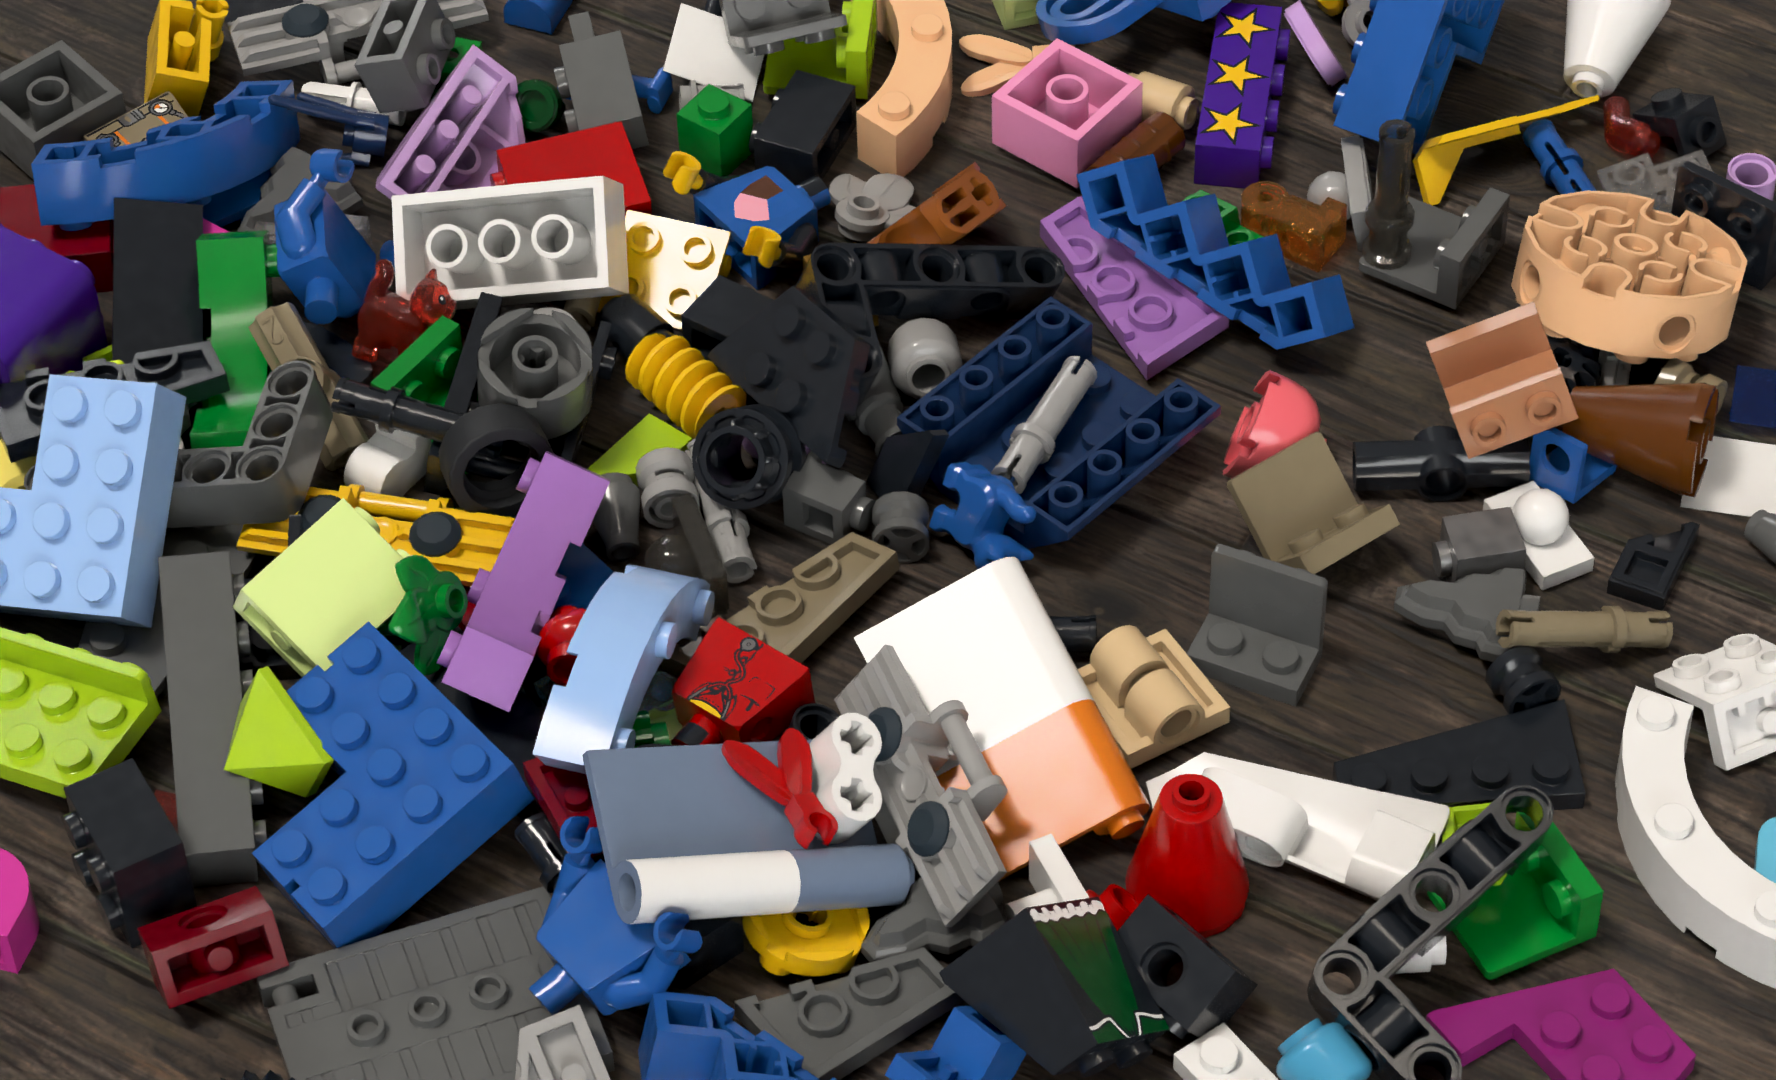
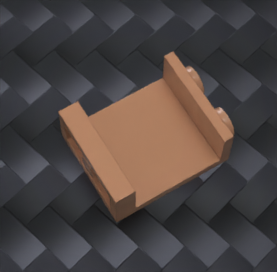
[1426,301,1579,459]

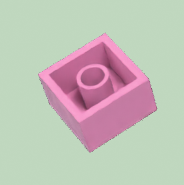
[992,38,1143,188]

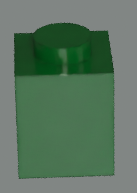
[676,84,753,177]

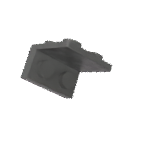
[719,0,848,56]
[1359,187,1510,309]
[1186,544,1328,707]

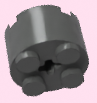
[477,308,593,447]

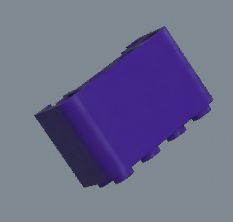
[0,223,108,384]

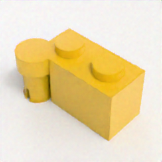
[144,0,229,117]

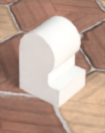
[344,423,432,497]

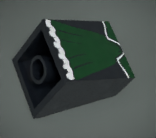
[939,897,1170,1077]

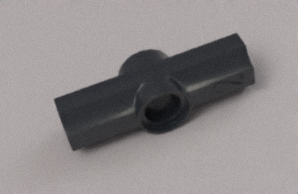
[1352,425,1530,503]

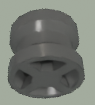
[872,491,930,564]

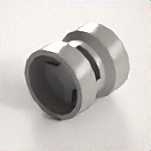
[636,447,700,529]

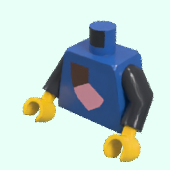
[663,151,831,291]

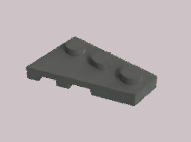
[734,947,963,1080]

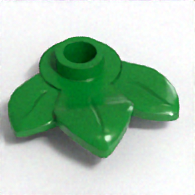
[389,555,468,676]

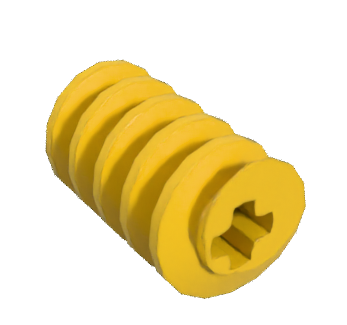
[625,333,747,439]

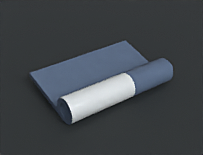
[582,739,915,924]

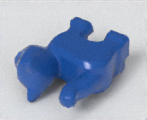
[929,462,1036,570]

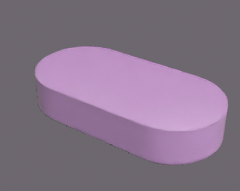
[1283,0,1347,86]

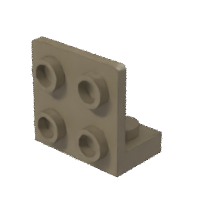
[1227,432,1400,575]

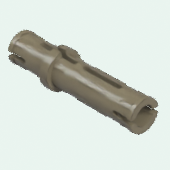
[1496,606,1673,653]

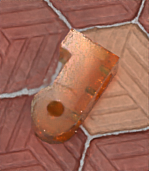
[1241,181,1347,273]

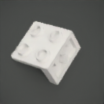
[1654,634,1776,771]

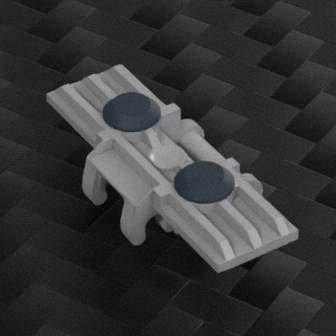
[227,0,489,85]
[834,644,1007,927]

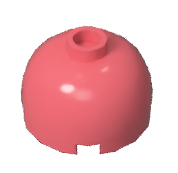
[1223,370,1327,478]

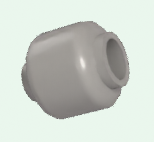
[887,318,963,400]

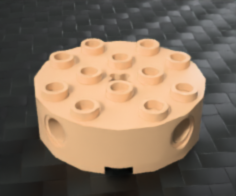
[1511,190,1747,364]

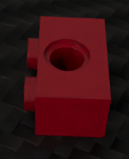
[137,886,289,1009]

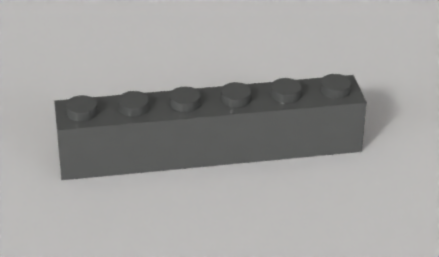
[158,551,267,887]

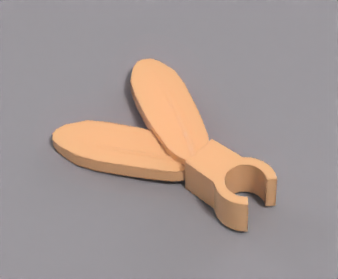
[959,34,1075,97]

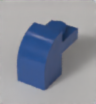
[885,1006,1027,1080]

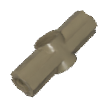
[248,302,369,471]

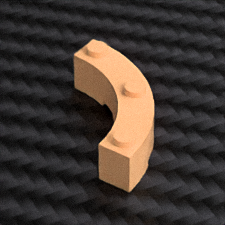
[851,0,953,177]

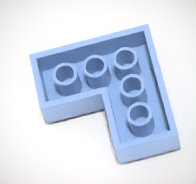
[0,374,186,628]

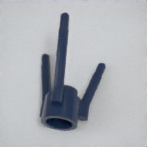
[268,92,390,167]

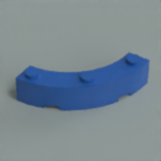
[31,80,300,231]

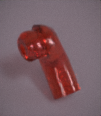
[1603,96,1661,159]

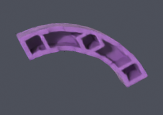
[436,451,610,712]

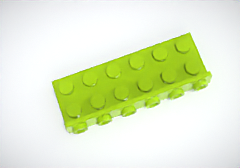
[0,627,161,798]

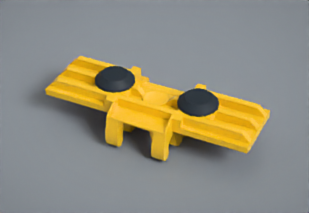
[236,484,515,587]

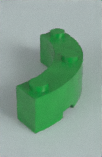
[190,230,280,449]

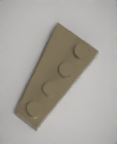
[661,532,900,677]

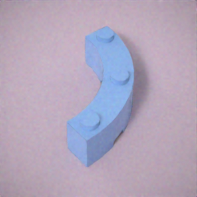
[533,564,715,774]

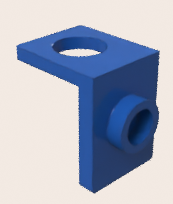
[1529,428,1617,504]

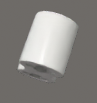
[809,713,882,844]

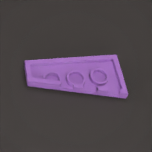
[1040,196,1229,380]

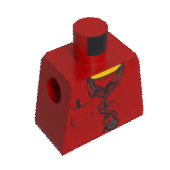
[671,617,815,745]

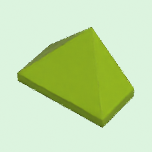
[224,666,334,797]

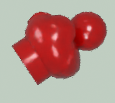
[537,605,587,686]

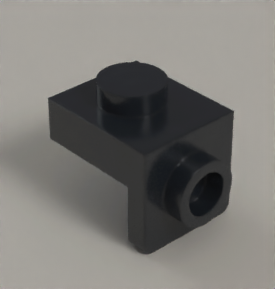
[1632,88,1726,164]

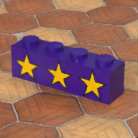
[1194,2,1291,190]

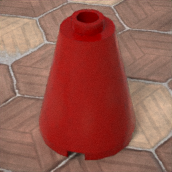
[1125,774,1249,938]

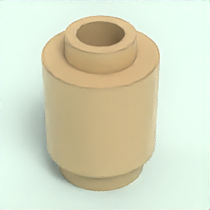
[1128,71,1199,131]

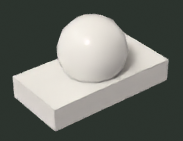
[1483,480,1594,591]

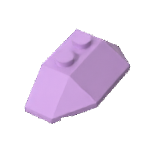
[375,44,526,200]

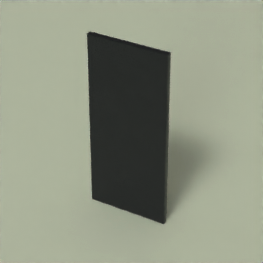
[112,197,203,363]

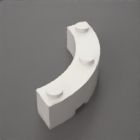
[1615,686,1776,989]

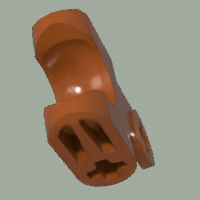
[867,162,1007,245]

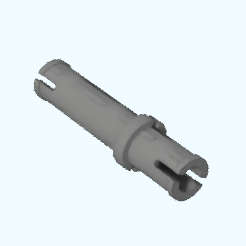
[991,356,1097,494]
[685,439,757,583]

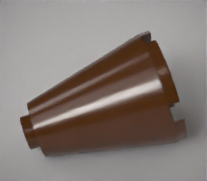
[1554,383,1719,497]

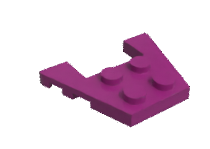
[1426,968,1696,1080]

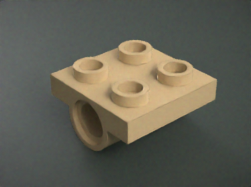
[1078,625,1230,769]

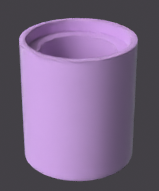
[1726,153,1776,201]

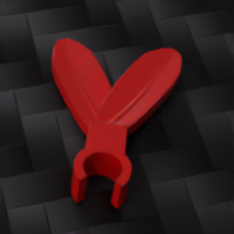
[721,728,838,850]

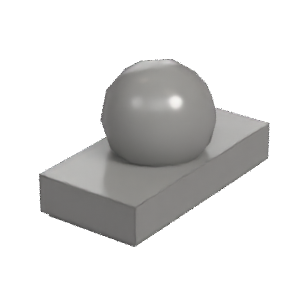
[1307,135,1378,252]

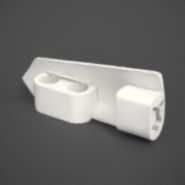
[1146,752,1450,901]

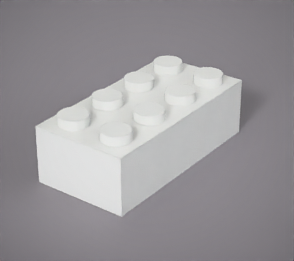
[391,176,629,313]

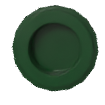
[516,79,566,133]

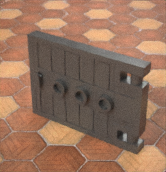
[256,886,615,1080]

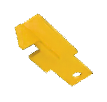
[1413,95,1600,206]

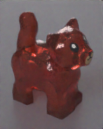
[352,259,457,363]

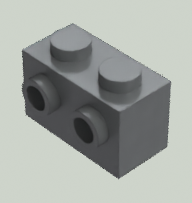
[354,0,456,113]

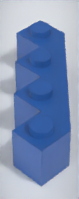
[1076,154,1354,350]
[638,991,837,1080]

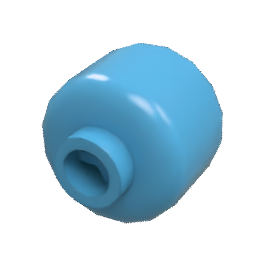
[1276,1018,1372,1080]

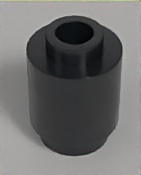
[598,294,674,361]

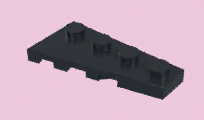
[0,341,230,463]
[1332,699,1586,814]

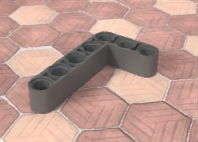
[24,361,333,528]

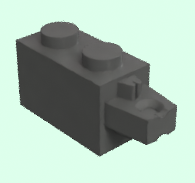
[554,11,649,149]

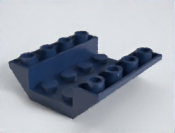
[897,296,1221,549]

